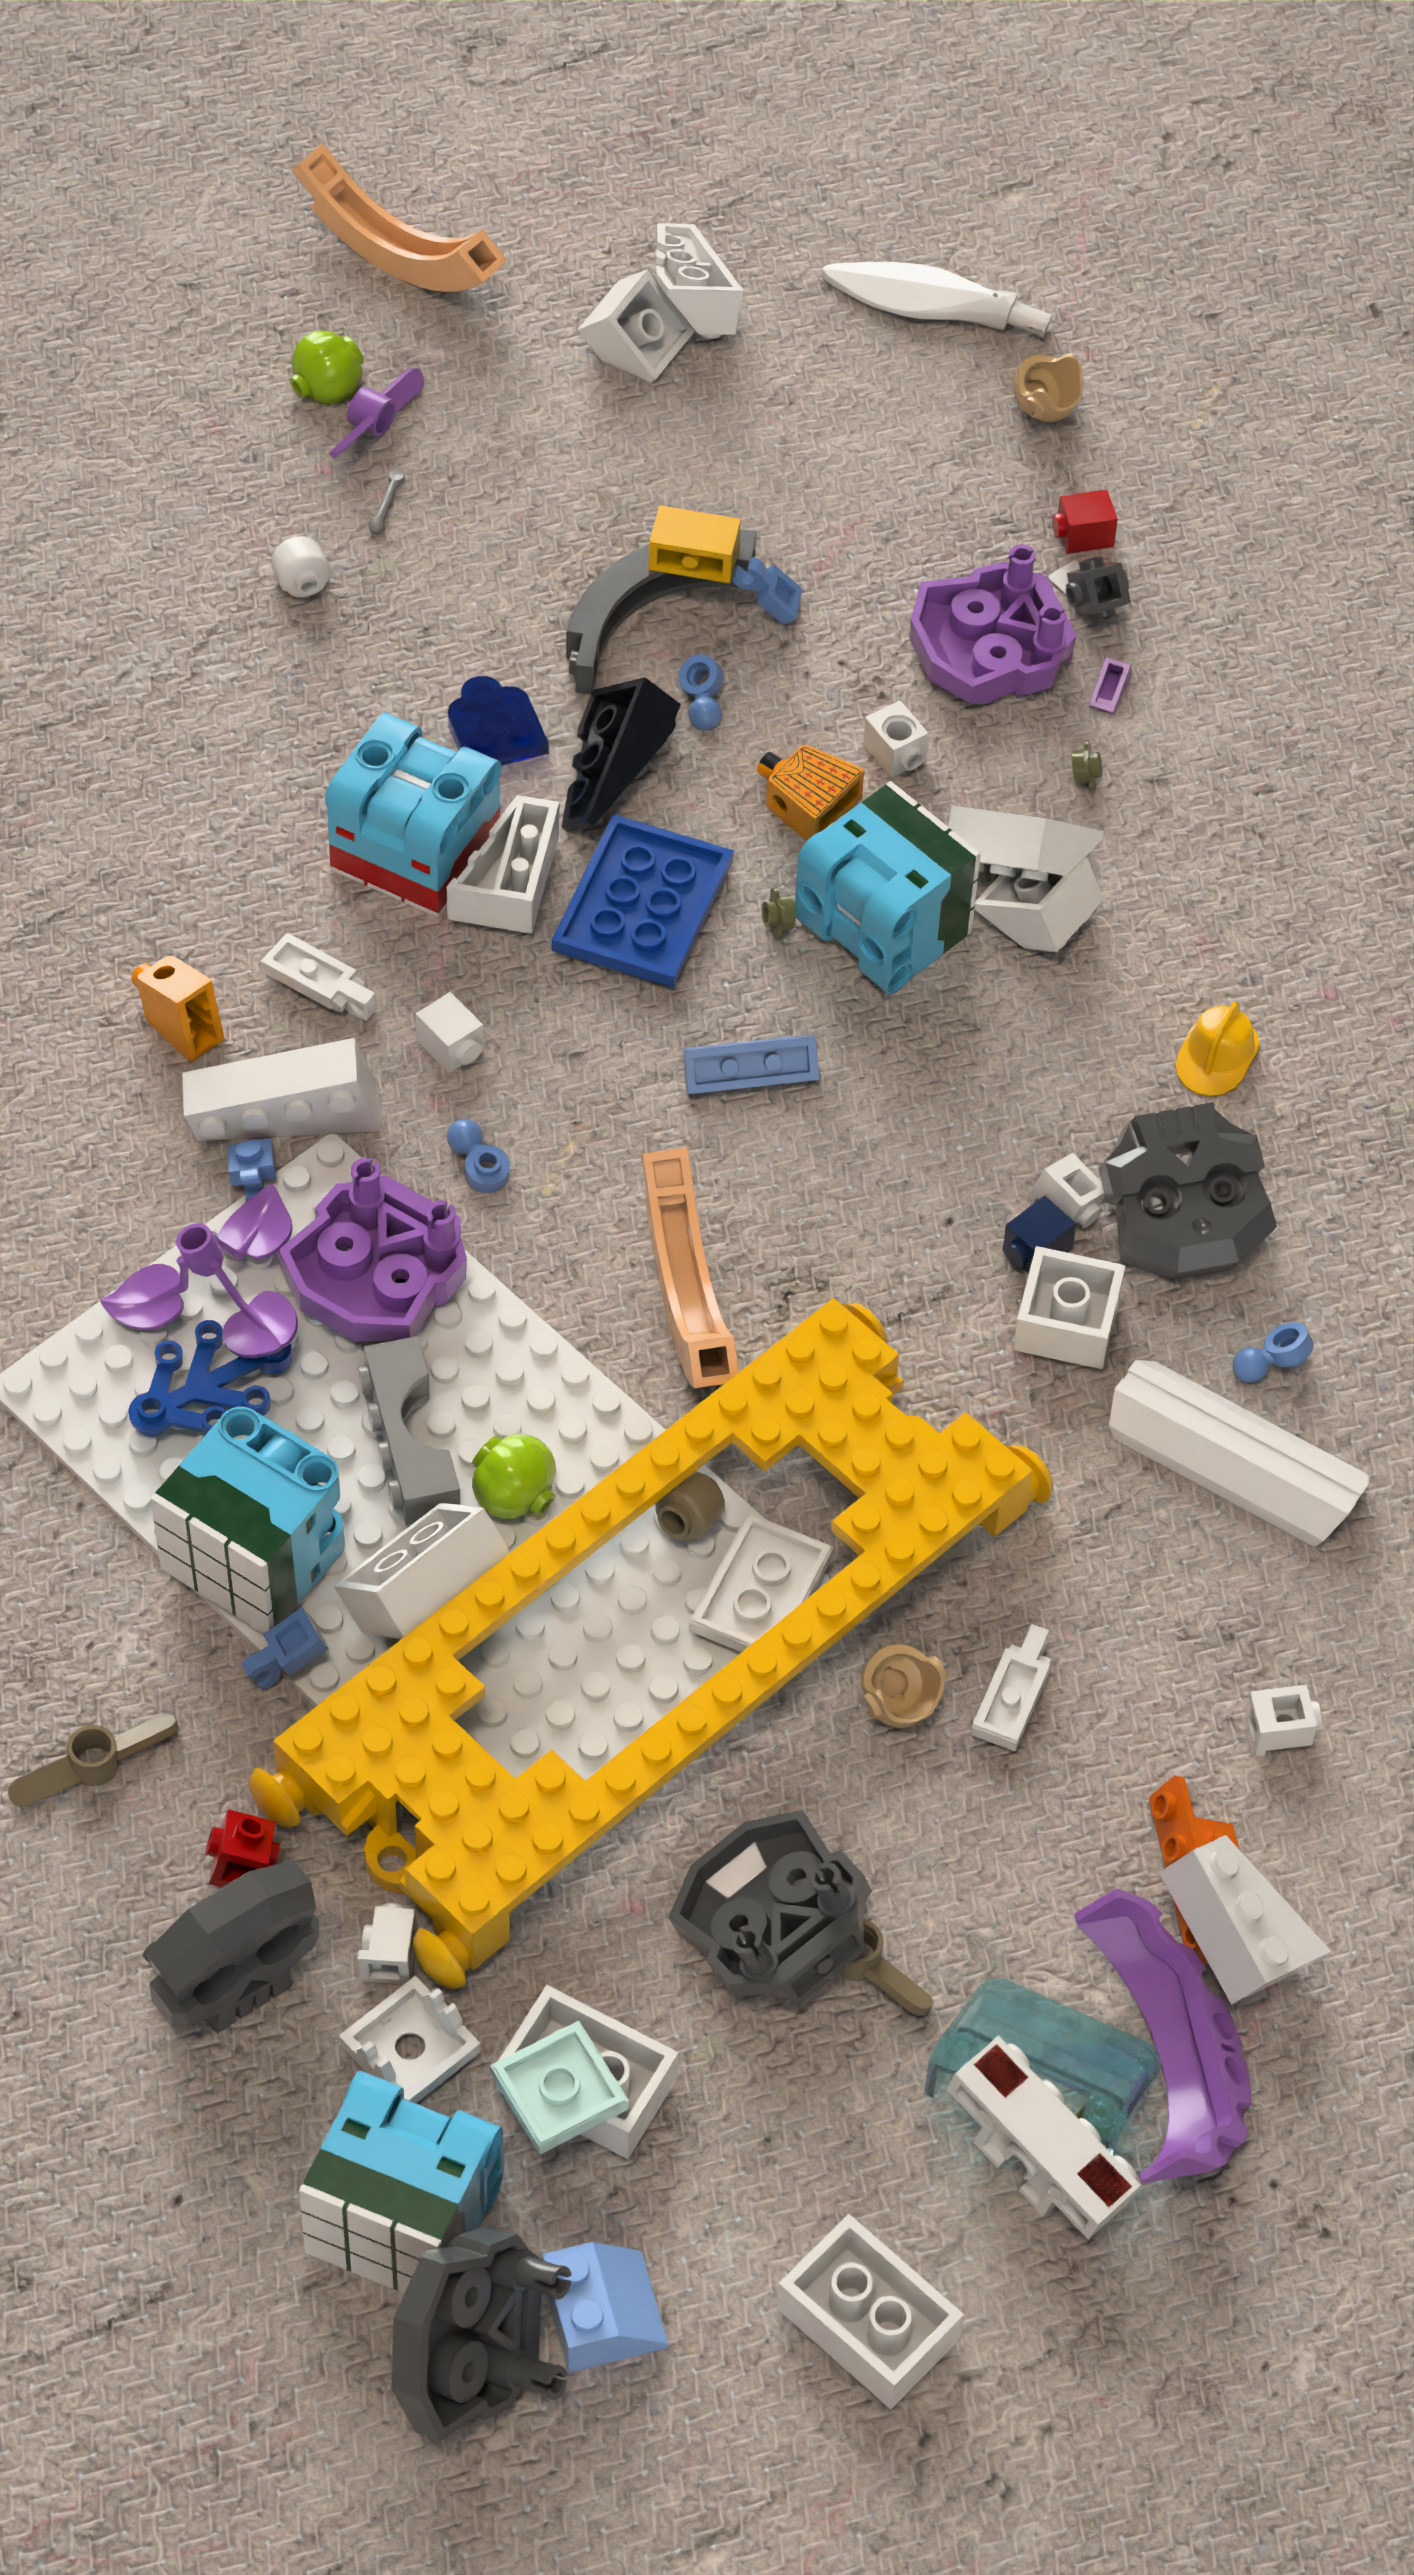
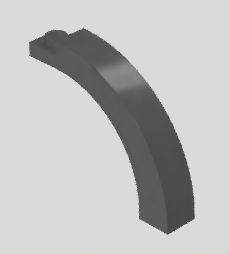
[566,530,757,695]

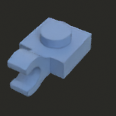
[732,557,802,625]
[227,1138,276,1201]
[241,1607,329,1690]

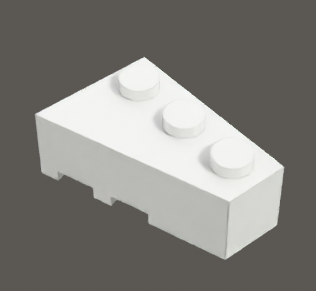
[447,795,559,934]
[1159,1835,1331,2005]

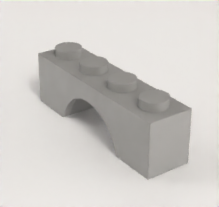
[357,1336,461,1525]

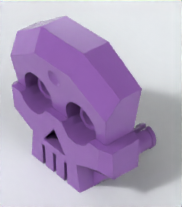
[909,544,1077,704]
[278,1158,467,1341]

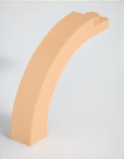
[291,143,507,292]
[641,1147,739,1388]

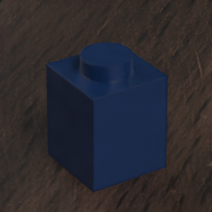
[1003,1196,1076,1274]

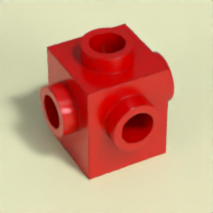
[205,1809,280,1888]

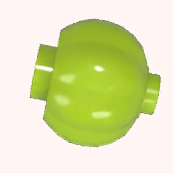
[289,330,364,404]
[472,1434,556,1519]

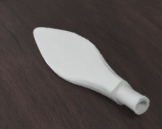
[822,262,1052,338]

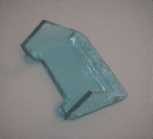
[924,1978,1160,2156]

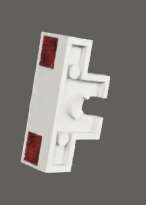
[947,2035,1141,2240]

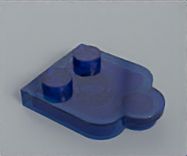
[448,676,549,766]

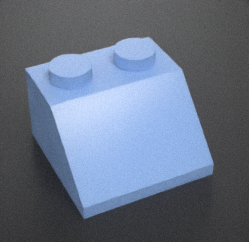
[542,2242,669,2373]

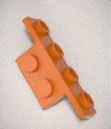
[1149,1775,1239,1965]

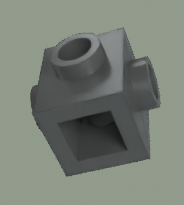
[1066,556,1131,619]

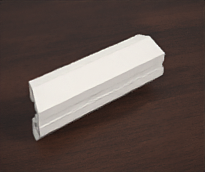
[1109,1360,1369,1547]

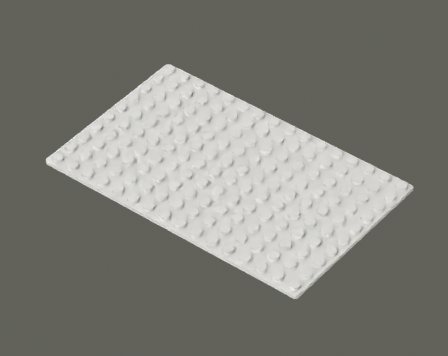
[0,1134,830,1781]

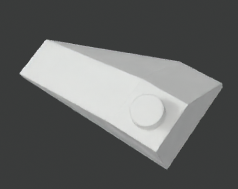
[655,223,743,338]

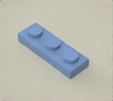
[682,1034,820,1094]

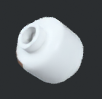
[271,536,331,598]

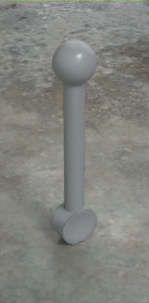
[368,469,405,533]

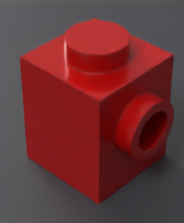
[1052,489,1118,554]

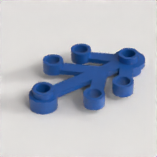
[128,1320,292,1437]

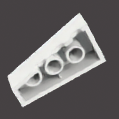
[182,1038,381,1141]

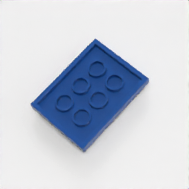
[551,814,734,988]

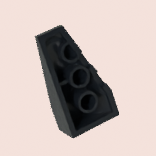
[561,677,681,832]

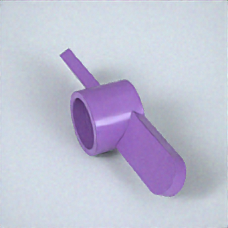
[328,368,424,459]

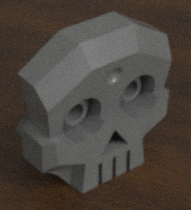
[1098,1102,1277,1281]
[668,1809,872,2006]
[143,1860,319,2034]
[391,2225,572,2441]

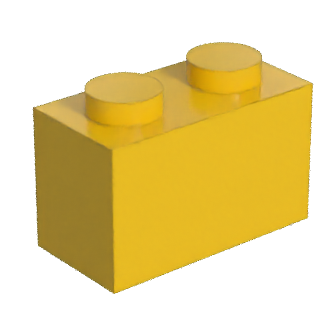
[649,505,741,584]

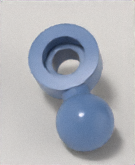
[679,654,724,730]
[447,1119,510,1193]
[1233,1322,1314,1384]

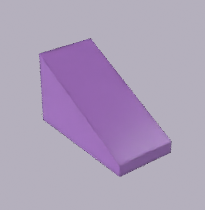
[1089,657,1132,714]

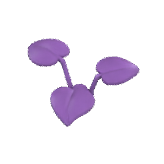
[100,1184,298,1358]

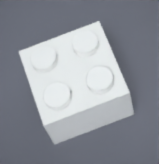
[1013,1246,1126,1370]

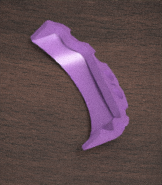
[1074,1889,1252,2184]

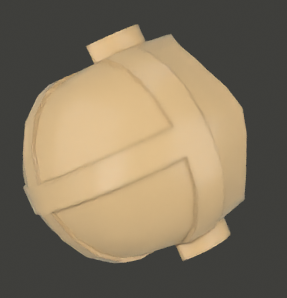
[1014,354,1083,423]
[861,1644,947,1728]

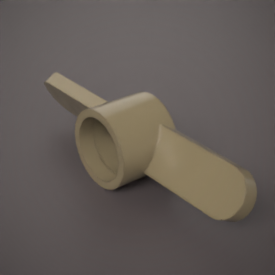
[8,1714,179,1807]
[839,1919,933,2016]

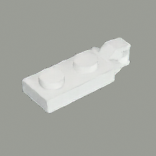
[260,933,377,1021]
[971,1624,1051,1752]

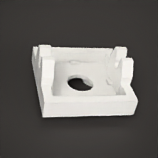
[339,1976,481,2104]

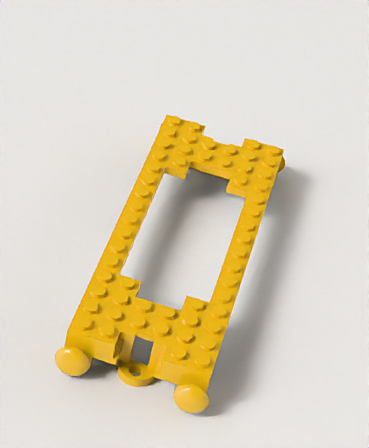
[248,1298,1054,1990]

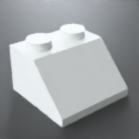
[578,269,695,382]
[975,858,1104,952]

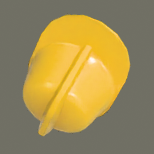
[1175,1001,1260,1097]

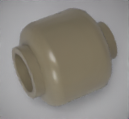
[655,1471,725,1541]

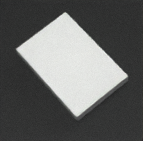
[689,1513,834,1652]

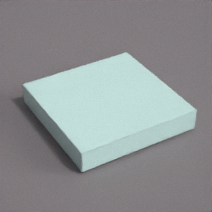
[490,2021,629,2155]

